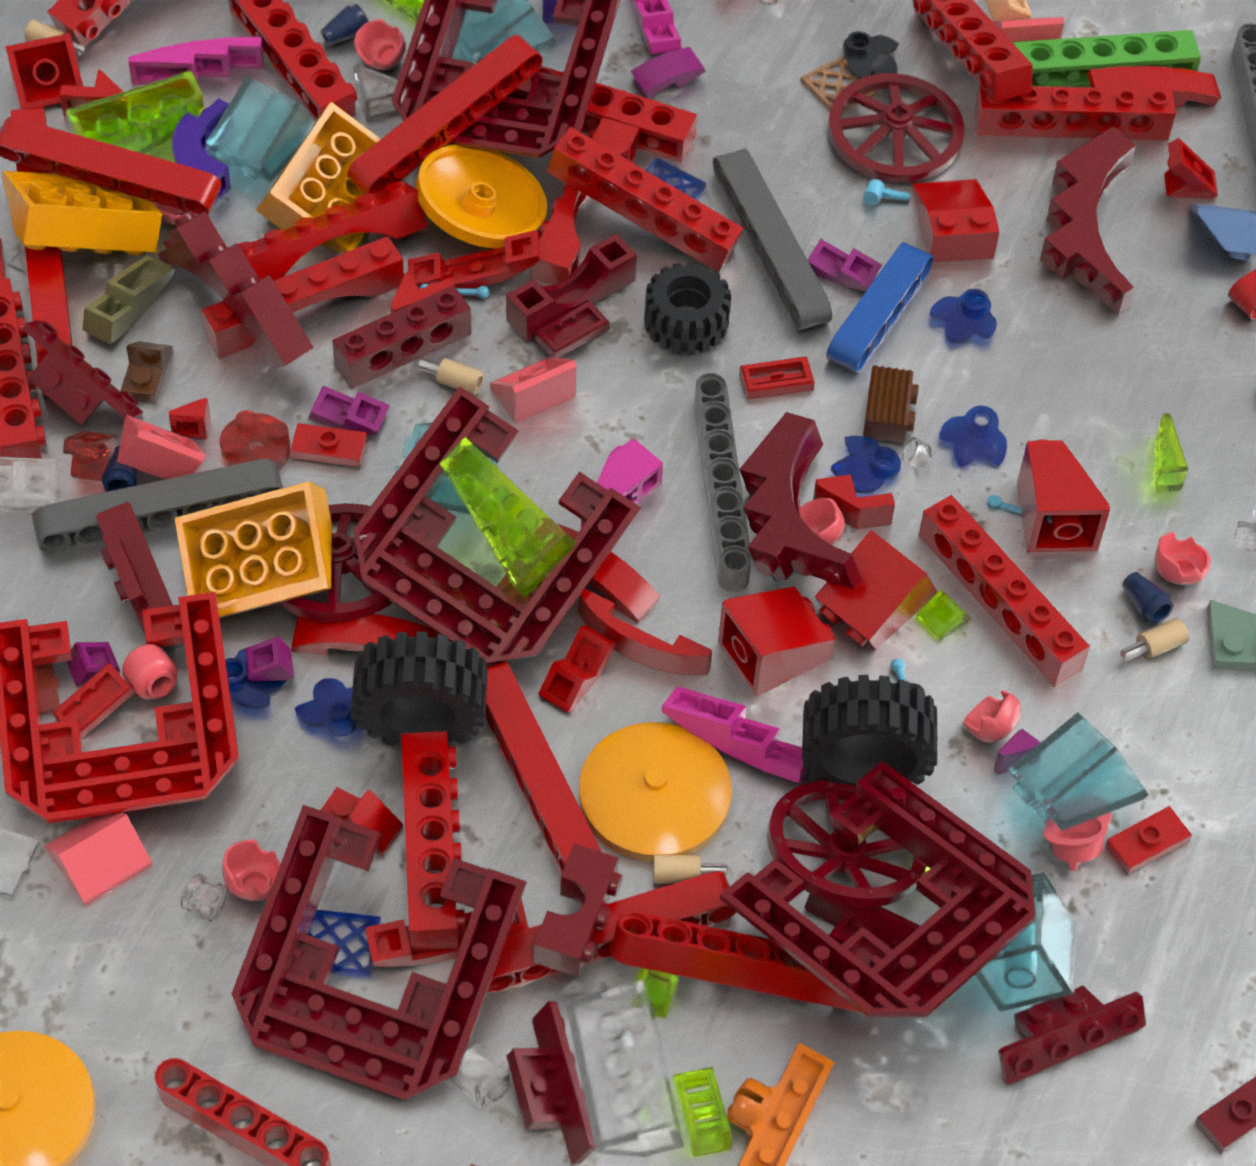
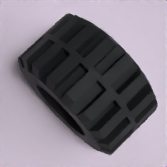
[644,262,731,355]

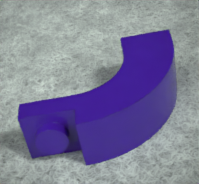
[172,98,232,206]

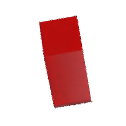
[813,475,895,530]
[538,625,616,713]

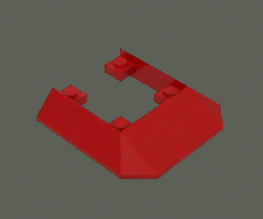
[0,592,239,823]

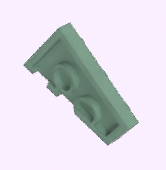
[1207,600,1256,671]

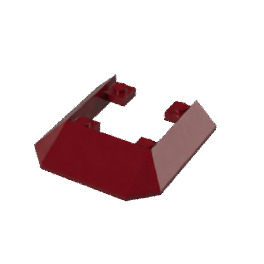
[391,0,620,159]
[353,386,641,665]
[720,761,1036,1018]
[231,805,527,1101]

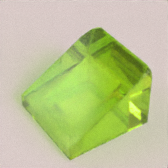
[916,589,971,641]
[630,968,679,1018]

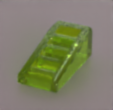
[1155,413,1188,493]
[673,1067,732,1157]

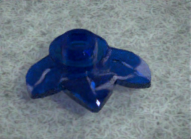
[929,288,997,344]
[939,405,1008,468]
[831,436,901,494]
[225,647,288,709]
[295,678,357,737]

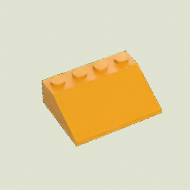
[256,102,381,253]
[2,171,162,256]
[174,481,332,618]

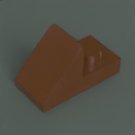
[120,341,173,404]

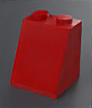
[1017,439,1110,553]
[814,530,938,649]
[718,586,835,697]

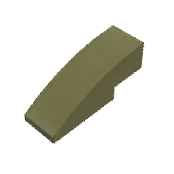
[82,254,175,344]

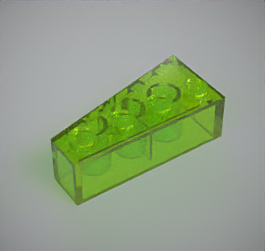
[440,437,577,597]

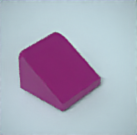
[245,636,294,681]
[66,642,120,687]
[994,729,1044,775]

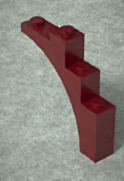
[1040,126,1136,315]
[157,211,314,369]
[739,412,861,589]

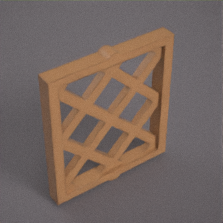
[800,57,878,112]

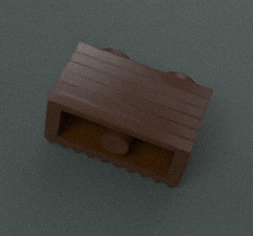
[862,365,919,444]

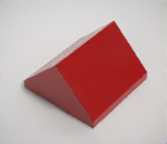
[5,33,83,109]

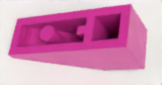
[581,438,663,528]

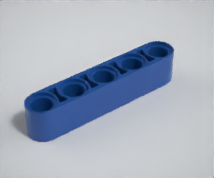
[826,242,934,373]

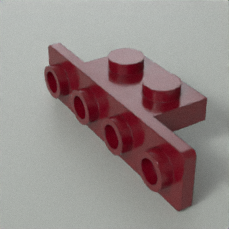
[23,320,143,425]
[96,502,173,634]
[805,893,920,950]
[999,985,1146,1084]
[506,1001,597,1165]

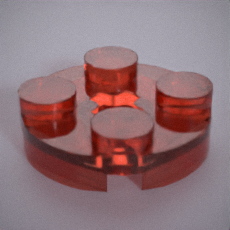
[219,410,291,470]

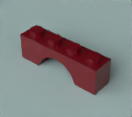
[506,233,637,343]

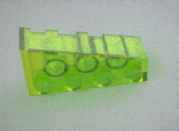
[66,71,204,154]

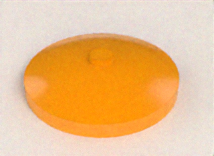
[415,145,547,249]
[579,722,732,862]
[0,1031,96,1166]

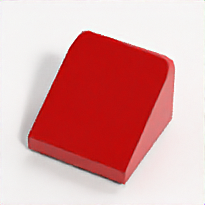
[169,398,210,439]

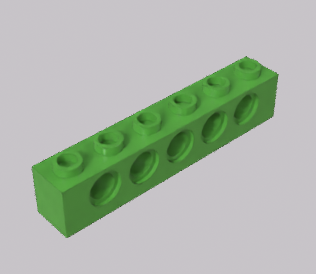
[1012,30,1201,88]

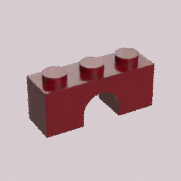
[534,843,623,977]

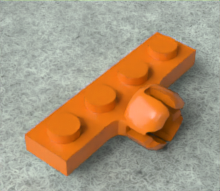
[727,1042,835,1166]

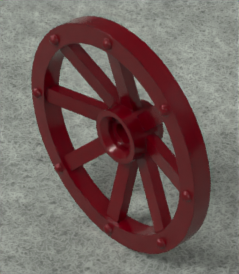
[828,73,964,183]
[279,503,393,622]
[767,780,927,908]

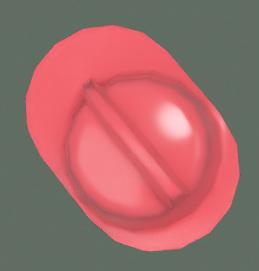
[1043,796,1112,871]

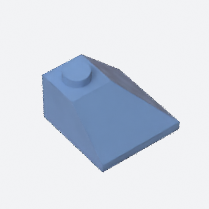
[1190,203,1256,260]

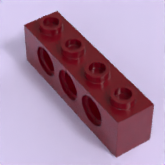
[332,285,471,389]

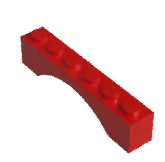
[531,117,639,285]
[238,181,428,281]
[201,236,404,359]

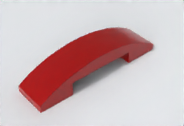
[408,230,540,289]
[524,521,660,624]
[578,589,713,676]
[291,614,439,656]
[365,898,529,967]

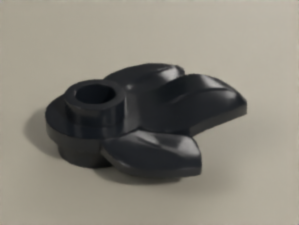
[842,31,899,79]

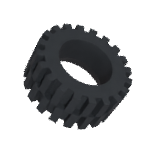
[351,631,488,746]
[802,675,937,786]

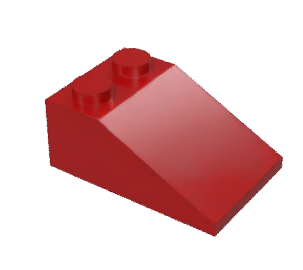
[912,179,1000,263]

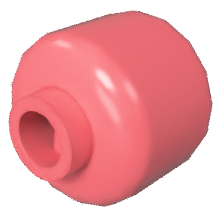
[122,644,178,700]

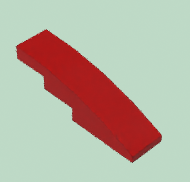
[1087,66,1221,108]

